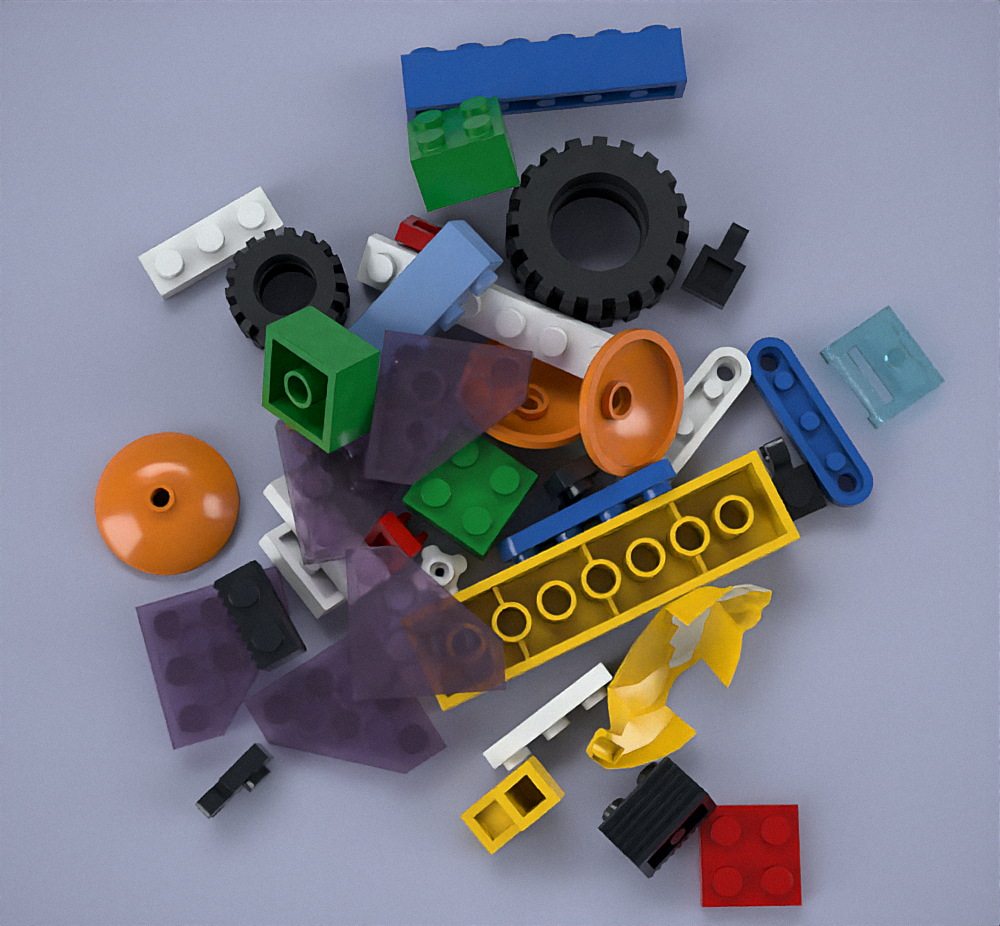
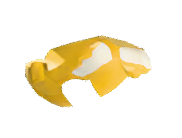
[586,584,772,769]

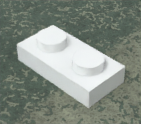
[258,522,346,619]

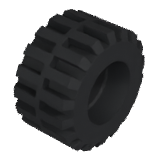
[225,227,350,350]

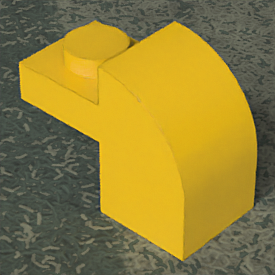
[460,755,566,855]

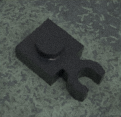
[195,743,274,819]

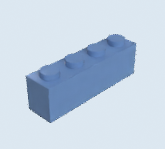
[349,220,503,398]

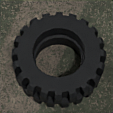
[505,136,689,328]

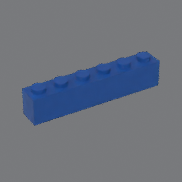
[401,25,687,122]

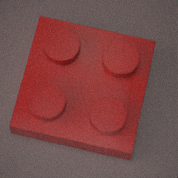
[698,804,802,907]

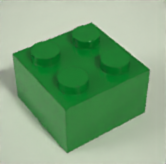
[407,96,520,212]
[262,305,380,453]
[402,420,539,562]

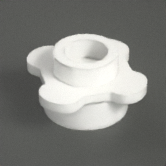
[412,545,467,599]

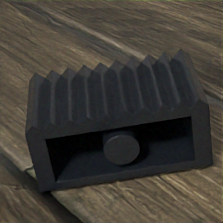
[213,560,307,672]
[598,756,717,879]

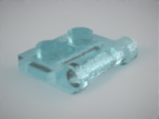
[819,305,945,430]

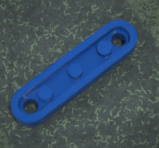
[746,337,873,508]
[496,458,677,565]

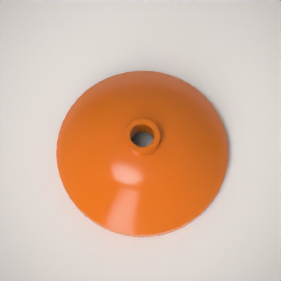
[578,328,684,477]
[459,339,583,449]
[95,432,240,576]

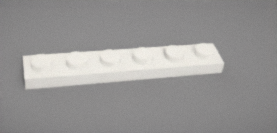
[355,233,614,378]

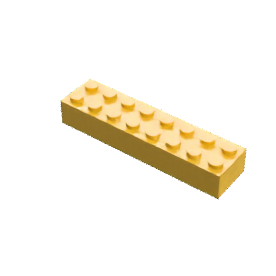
[400,450,801,712]

